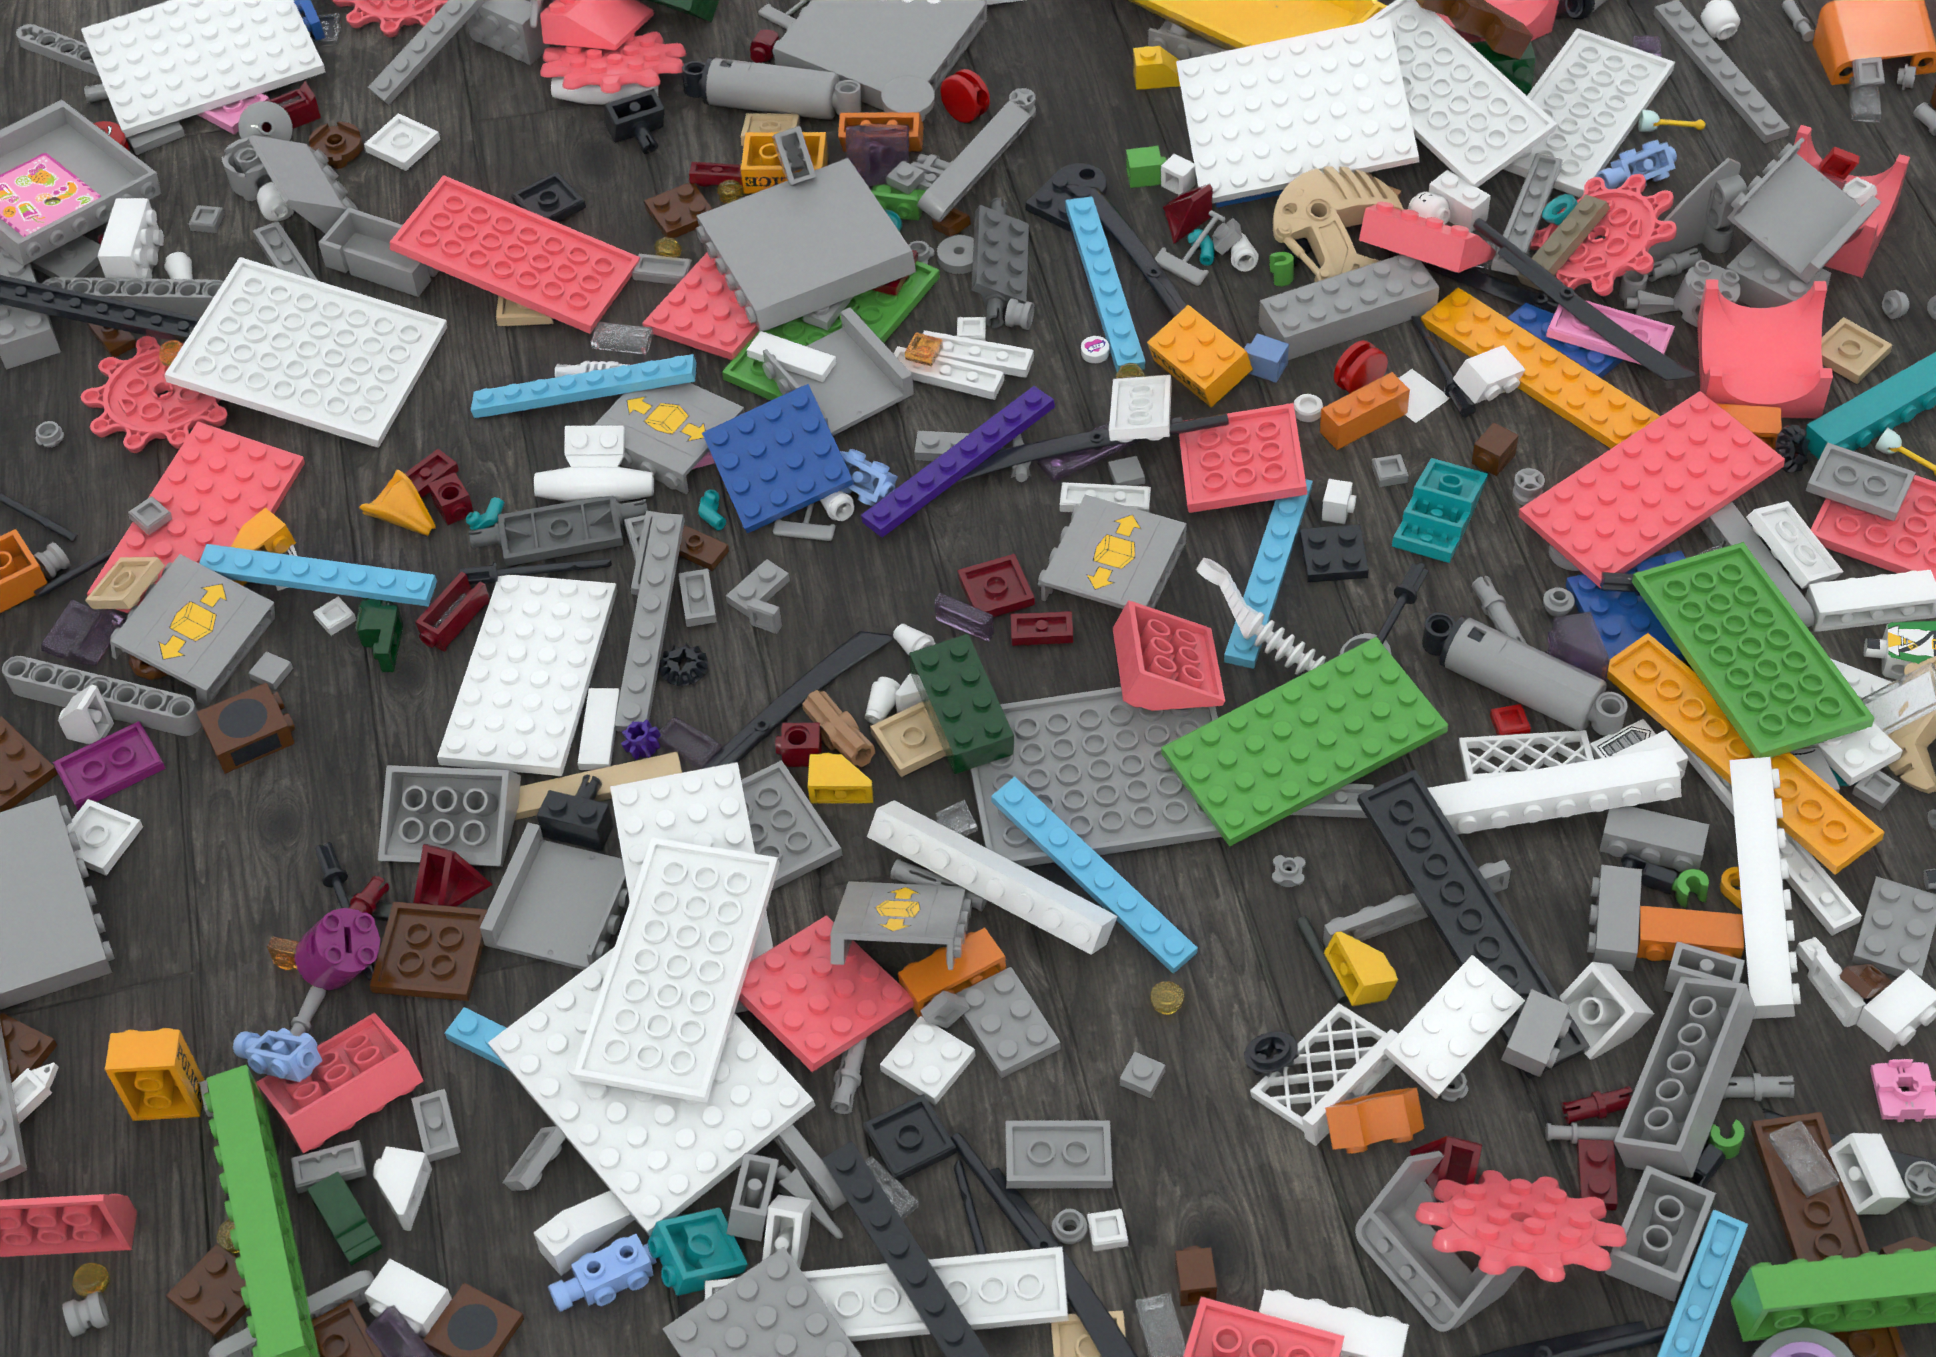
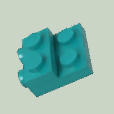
[648,1207,748,1296]

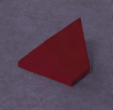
[1162,183,1213,244]
[413,844,493,907]
[1409,1135,1483,1203]

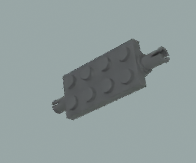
[971,197,1029,328]
[469,496,648,566]

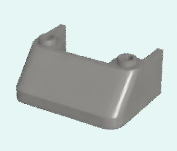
[1356,1151,1526,1332]

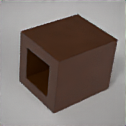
[1472,422,1519,476]
[1175,1246,1217,1307]

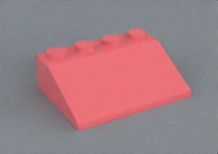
[540,0,654,50]
[1359,202,1496,273]
[1113,600,1225,711]
[256,1012,424,1154]
[0,1194,137,1257]
[1183,1297,1344,1357]

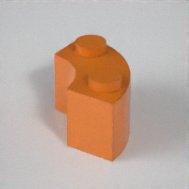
[1325,1087,1424,1153]

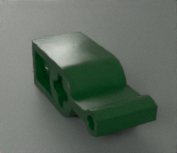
[307,1171,383,1266]

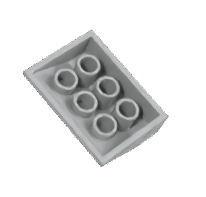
[248,135,357,234]
[378,765,521,867]

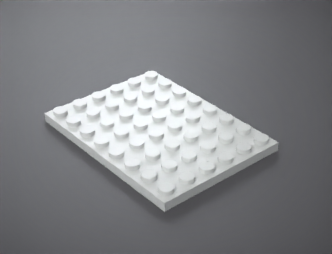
[81,0,325,137]
[1176,17,1419,204]
[164,257,447,448]
[488,947,815,1237]

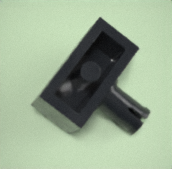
[604,88,665,154]
[537,775,614,851]

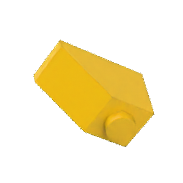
[1133,46,1180,90]
[808,753,874,803]
[1324,931,1398,1006]

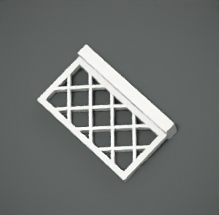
[1458,730,1594,781]
[1250,1003,1398,1146]

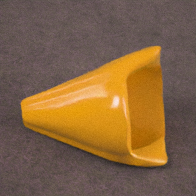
[359,470,436,536]

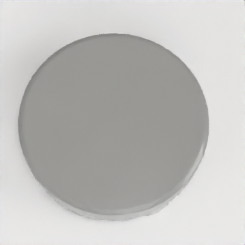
[881,76,935,121]

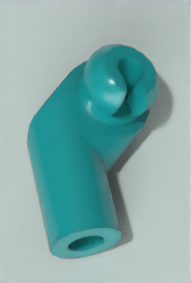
[1188,229,1215,265]
[698,489,726,531]
[466,498,505,530]

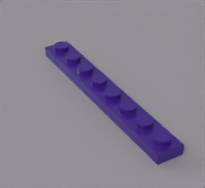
[861,386,1055,538]

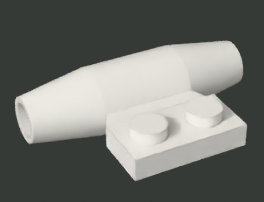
[551,76,658,105]
[534,426,654,502]

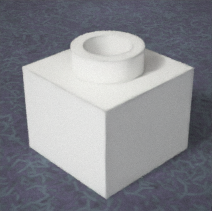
[1161,154,1196,195]
[1322,479,1356,524]

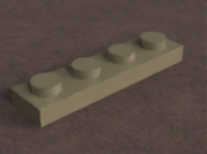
[1517,194,1610,291]

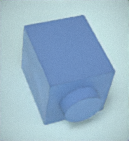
[1244,333,1289,383]

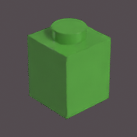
[1126,146,1166,188]

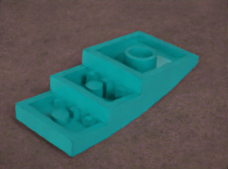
[1392,458,1488,563]

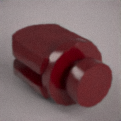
[750,29,779,63]

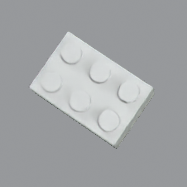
[98,198,164,279]

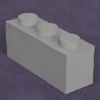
[1600,806,1709,872]
[1587,865,1642,971]

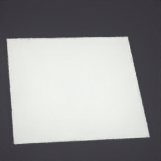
[1399,369,1450,423]

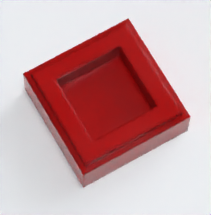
[1819,146,1860,180]
[1490,704,1531,736]

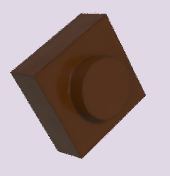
[931,208,971,237]

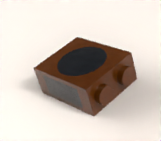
[196,682,296,774]

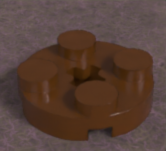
[309,122,364,169]

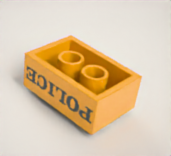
[741,132,828,194]
[1147,305,1253,408]
[105,1028,205,1121]

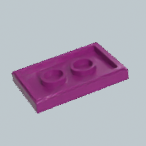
[52,721,166,811]

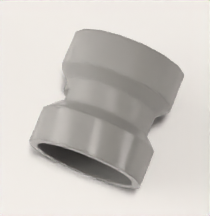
[1903,1161,1936,1206]
[63,1291,110,1337]

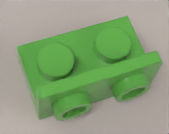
[871,184,926,221]

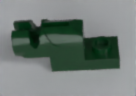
[355,597,404,672]

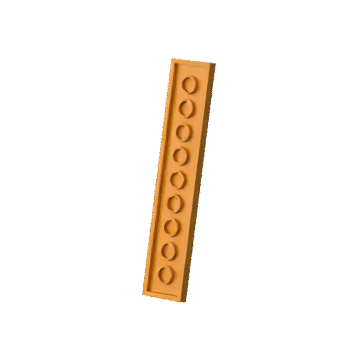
[1421,287,1661,449]
[1601,633,1885,875]

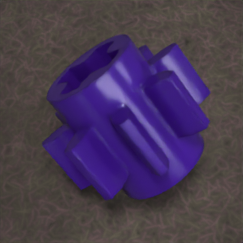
[621,719,661,760]

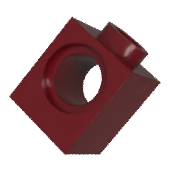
[428,472,474,526]
[775,722,822,767]

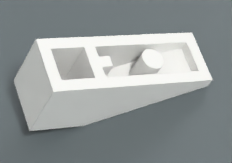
[534,1190,635,1276]

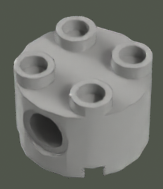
[222,137,273,201]
[1674,260,1740,327]

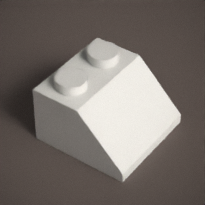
[1559,962,1654,1060]

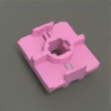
[1870,1059,1936,1122]

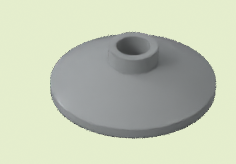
[238,101,292,141]

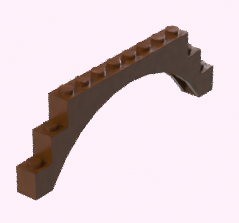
[1416,0,1533,60]

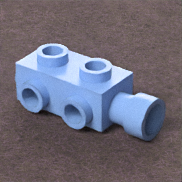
[1596,139,1677,189]
[840,449,898,506]
[233,1028,323,1082]
[548,1234,656,1312]

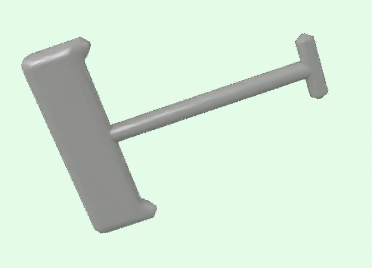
[758,0,809,29]
[1155,210,1225,286]
[773,503,836,541]

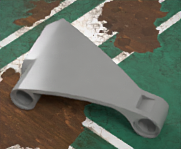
[1619,158,1748,301]

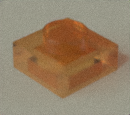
[905,332,943,367]
[267,936,299,970]

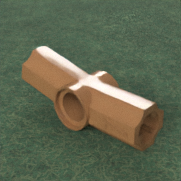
[802,690,875,767]

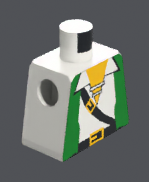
[1864,621,1936,682]

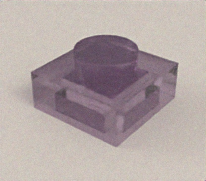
[1632,35,1661,57]

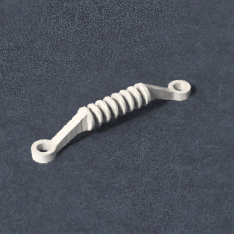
[1196,558,1326,675]

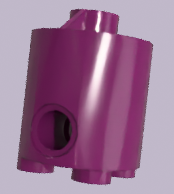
[295,908,380,990]

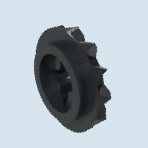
[1775,425,1810,473]
[659,642,708,686]
[1244,1031,1299,1078]

